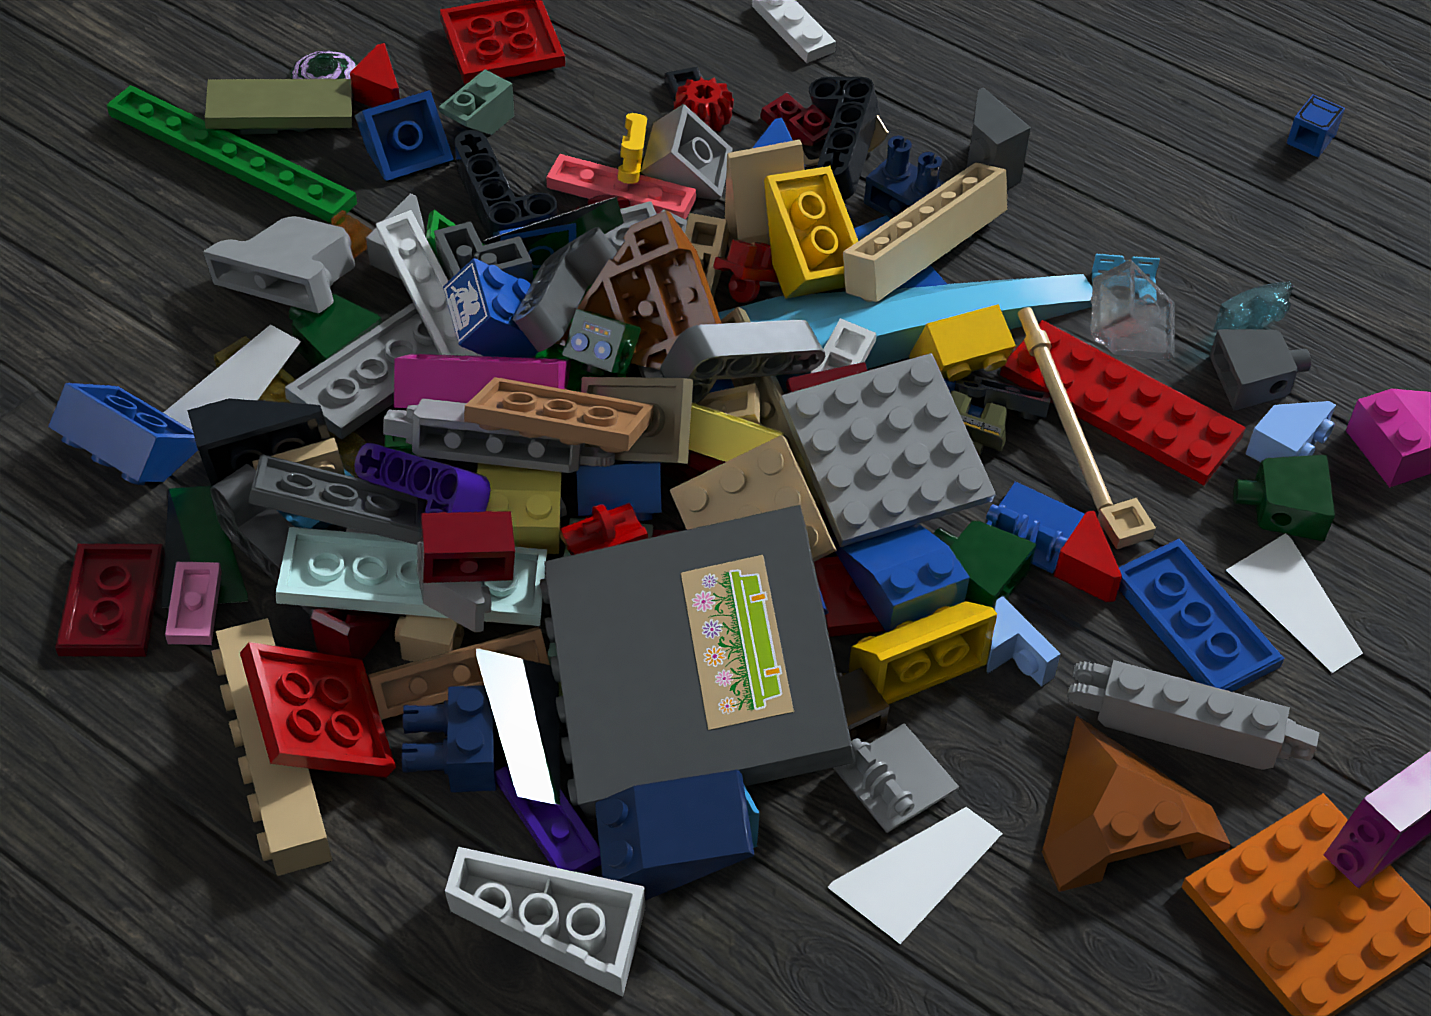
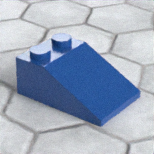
[831,524,970,632]

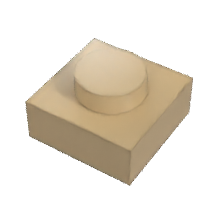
[1098,498,1156,549]

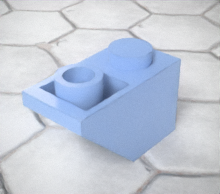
[1246,401,1336,463]

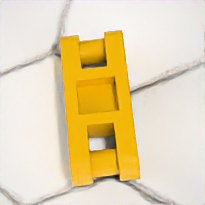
[617,113,647,184]

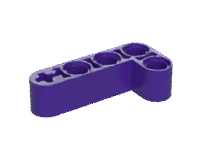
[355,443,491,532]

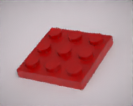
[440,0,565,85]
[240,642,396,777]

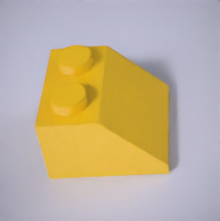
[909,304,1016,381]

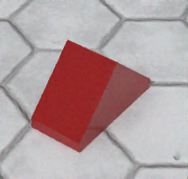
[350,43,400,107]
[1054,511,1122,602]

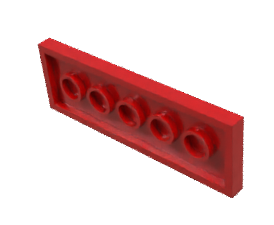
[1000,320,1246,486]

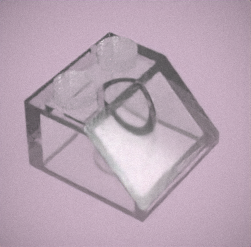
[1090,259,1175,361]

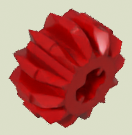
[674,76,734,131]

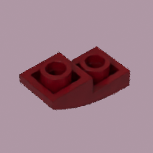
[760,92,832,146]

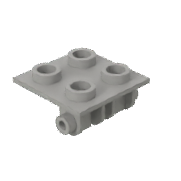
[833,723,959,833]

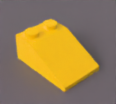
[764,166,858,299]

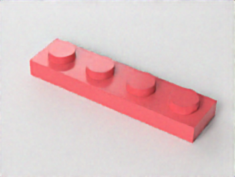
[546,154,696,220]

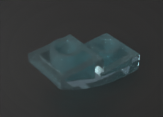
[1213,282,1294,333]

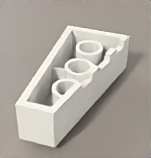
[445,847,645,997]

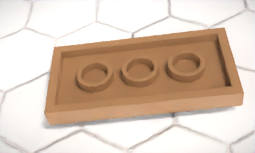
[464,377,654,453]

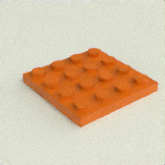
[1182,793,1431,1016]

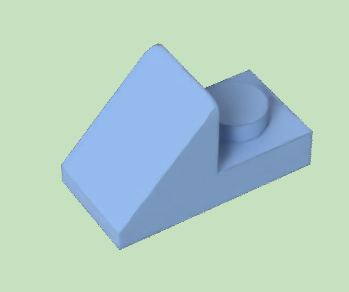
[986,596,1061,687]

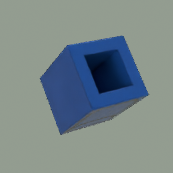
[1286,94,1345,158]

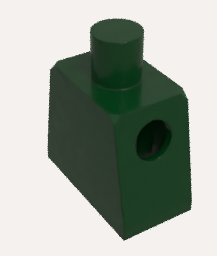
[289,294,382,368]
[1233,455,1335,541]
[933,520,1037,608]

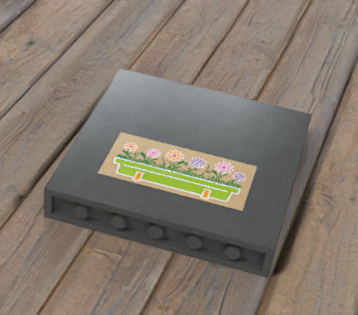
[540,505,856,820]

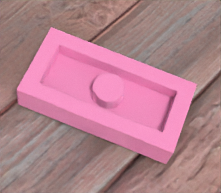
[165,562,222,645]

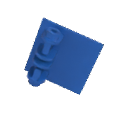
[986,481,1085,574]

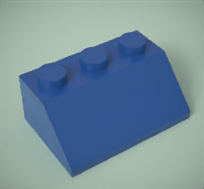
[48,383,198,485]

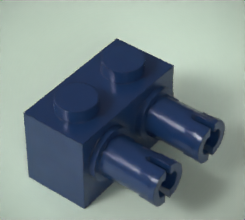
[864,136,945,219]
[402,685,496,792]

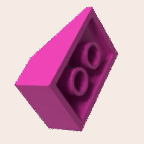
[1346,389,1431,488]

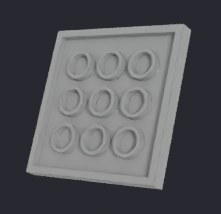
[779,353,996,547]

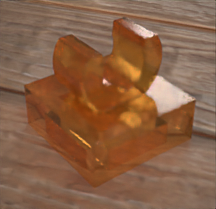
[331,210,373,259]

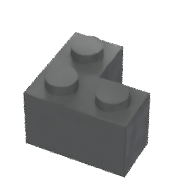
[434,221,534,284]

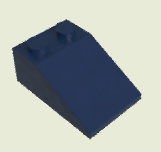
[595,770,754,901]

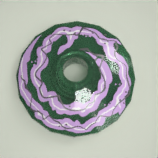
[291,50,358,87]

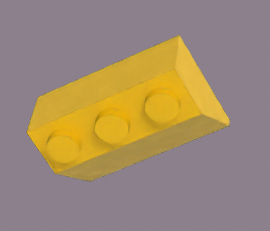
[848,601,997,704]

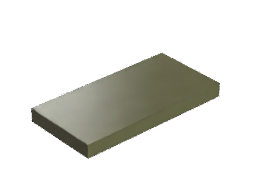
[205,79,352,129]

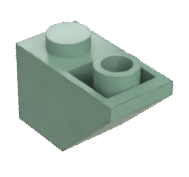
[439,69,514,135]

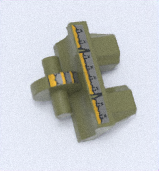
[950,390,1007,456]

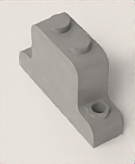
[203,216,355,314]

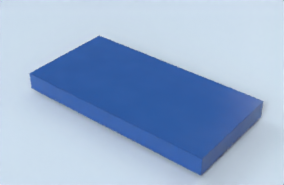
[1119,539,1285,692]

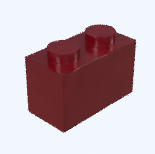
[420,511,515,583]

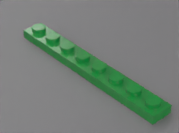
[107,85,357,225]

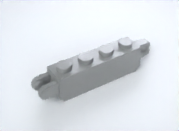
[383,398,615,473]
[1067,660,1319,770]

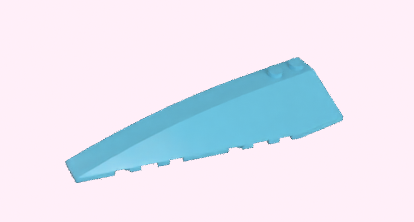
[718,274,1101,392]

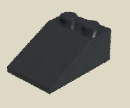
[187,398,330,486]

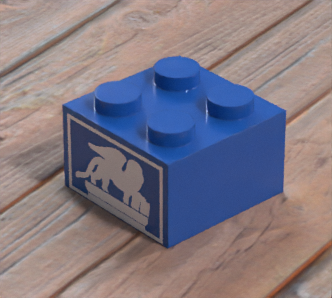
[443,258,538,358]

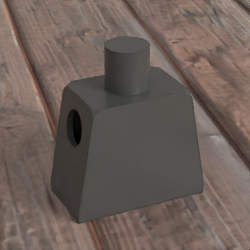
[1210,329,1311,410]

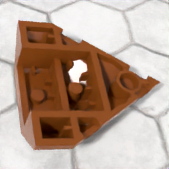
[555,210,722,370]
[1042,716,1231,892]

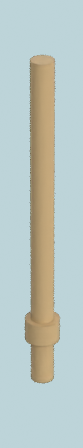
[1017,307,1113,512]

